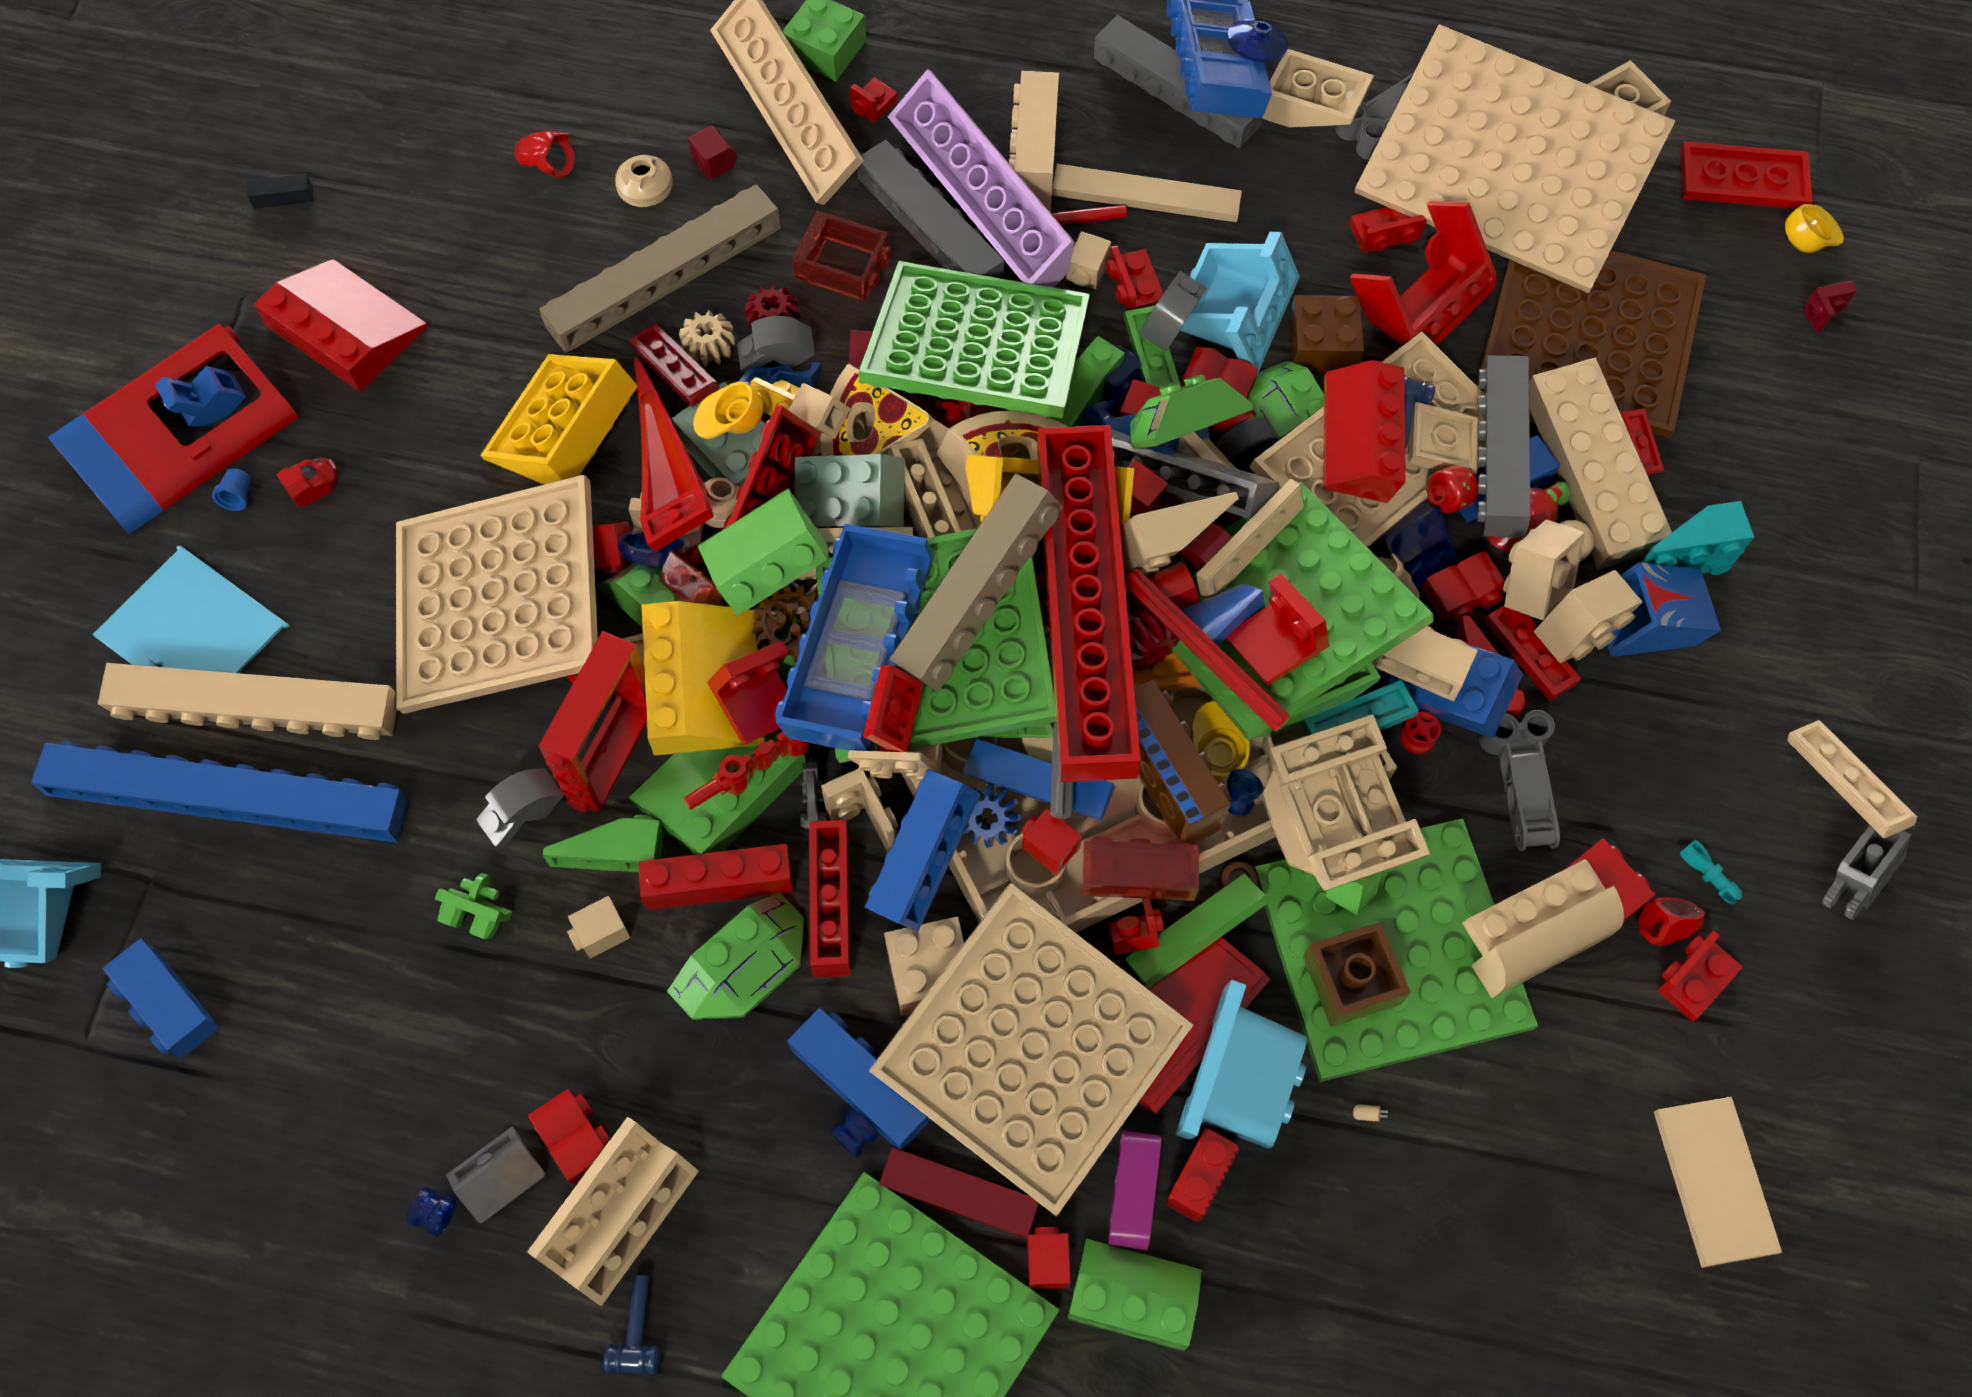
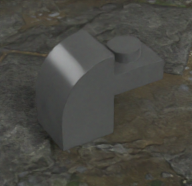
[1139,271,1207,351]
[737,316,815,373]
[477,768,565,847]

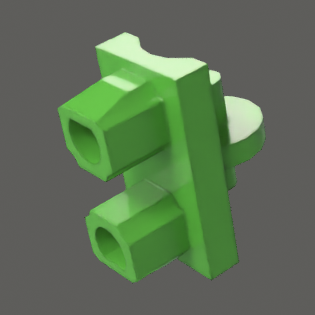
[435,873,512,939]

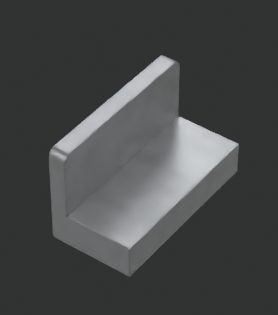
[446,1126,545,1223]

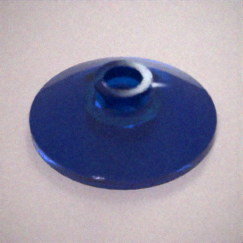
[1227,19,1288,62]

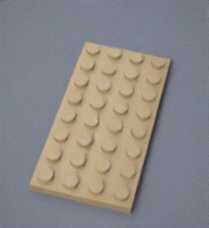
[1249,332,1484,548]

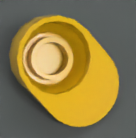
[1785,204,1844,253]
[693,381,764,439]
[1193,701,1250,782]

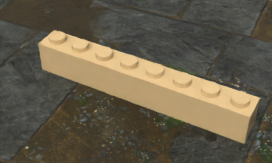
[98,663,397,740]

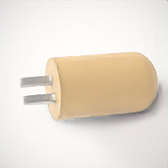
[1353,1104,1388,1122]

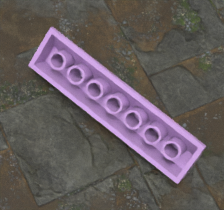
[888,69,1075,288]

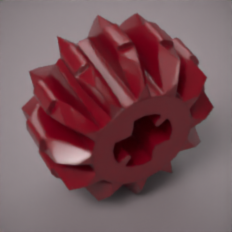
[744,283,800,330]
[1129,610,1179,671]

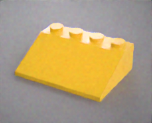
[480,354,637,485]
[642,601,764,755]

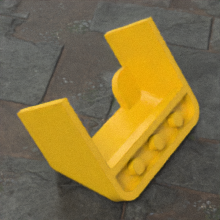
[966,454,1134,526]

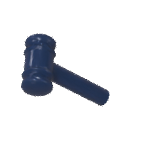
[1404,375,1435,449]
[603,1275,661,1375]

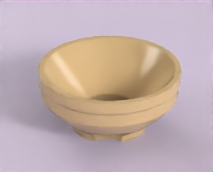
[615,155,673,207]

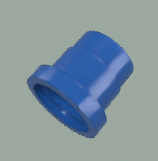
[212,469,252,511]

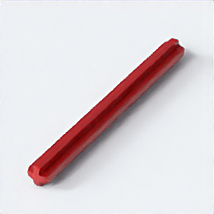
[1125,569,1290,731]

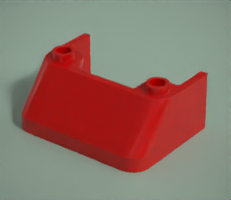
[1349,201,1496,346]

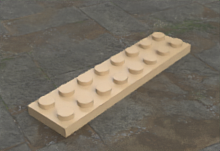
[710,0,864,205]

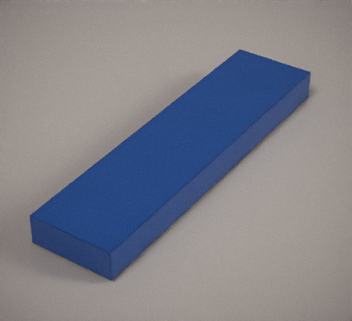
[963,739,1115,821]

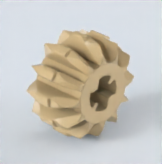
[679,310,736,367]

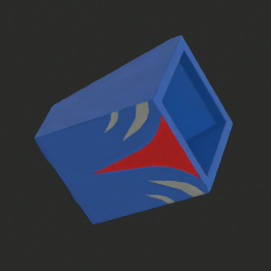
[1607,562,1721,656]

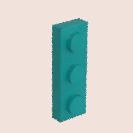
[1302,680,1419,736]

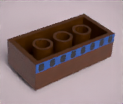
[1134,679,1231,850]

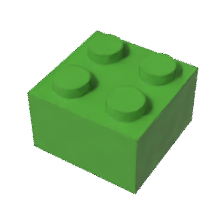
[782,0,866,82]

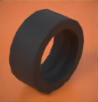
[1215,417,1280,473]

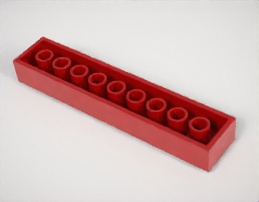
[1037,425,1141,782]

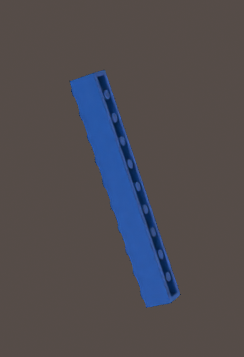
[31,741,409,843]

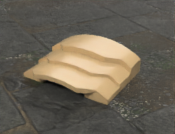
[1261,714,1430,891]

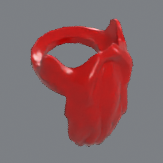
[514,131,575,178]

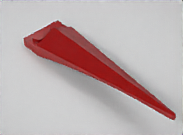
[634,357,714,552]

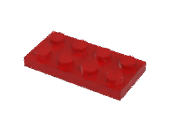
[1680,141,1813,209]

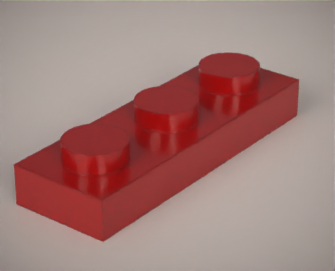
[1485,606,1581,701]

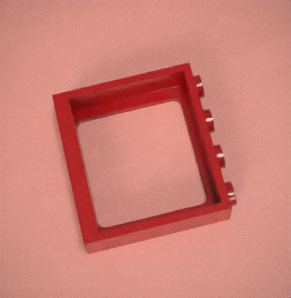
[538,631,647,814]

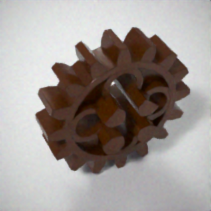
[752,585,817,663]

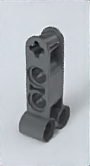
[1335,73,1414,160]
[1479,710,1560,851]

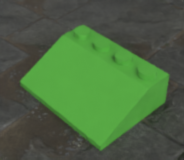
[629,730,806,855]

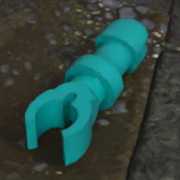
[1680,840,1742,904]

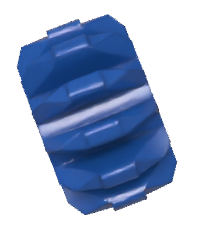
[963,784,1021,848]

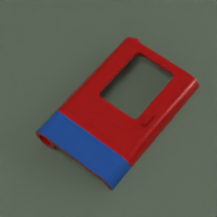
[48,324,299,534]

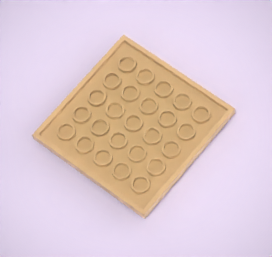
[396,475,598,714]
[869,883,1193,1216]

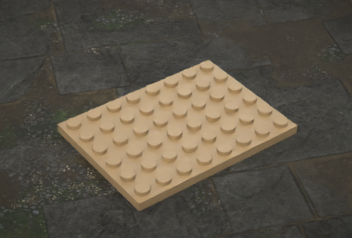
[1355,24,1675,293]

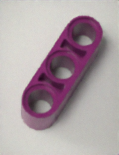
[1108,1130,1161,1250]

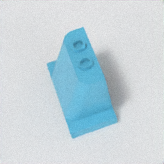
[1180,232,1300,376]
[0,859,101,968]
[1175,980,1307,1148]

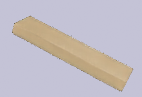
[1196,479,1304,599]
[1787,720,1917,839]

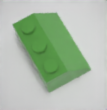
[698,488,829,616]
[1067,1239,1202,1351]

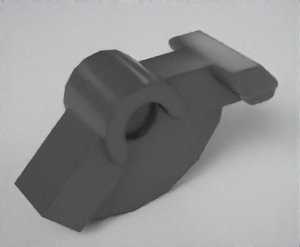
[800,762,827,829]

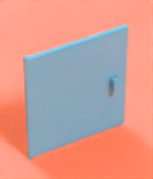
[93,545,289,673]

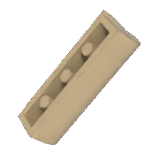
[888,438,982,538]
[1462,859,1624,998]
[527,1117,699,1306]

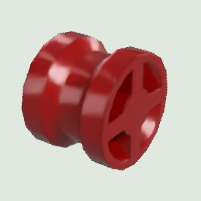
[1400,711,1441,755]

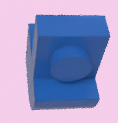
[155,366,246,426]

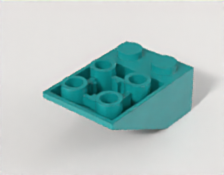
[1642,501,1754,575]

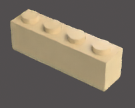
[1372,626,1478,702]

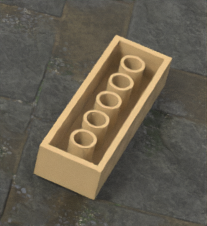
[1529,357,1672,570]

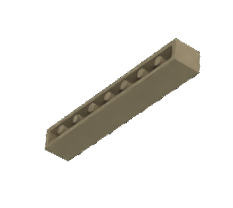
[539,184,781,353]

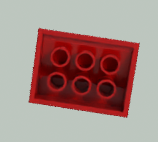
[254,259,428,392]
[723,404,821,529]

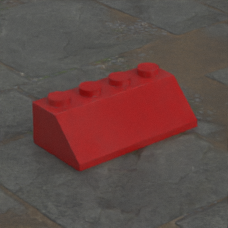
[1323,360,1406,503]

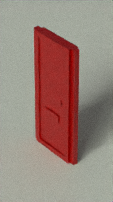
[1139,937,1271,1115]

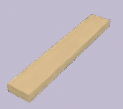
[1052,164,1242,222]

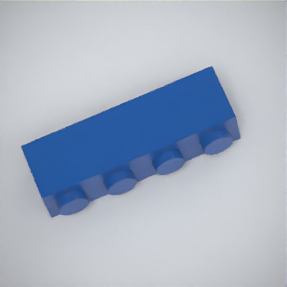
[865,769,981,931]
[787,1007,931,1151]

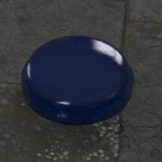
[617,531,691,567]

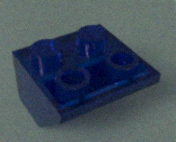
[1368,501,1458,590]

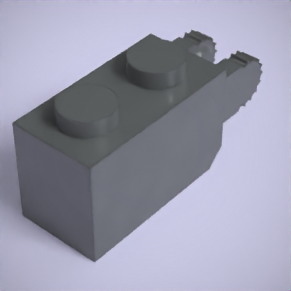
[1822,825,1911,920]

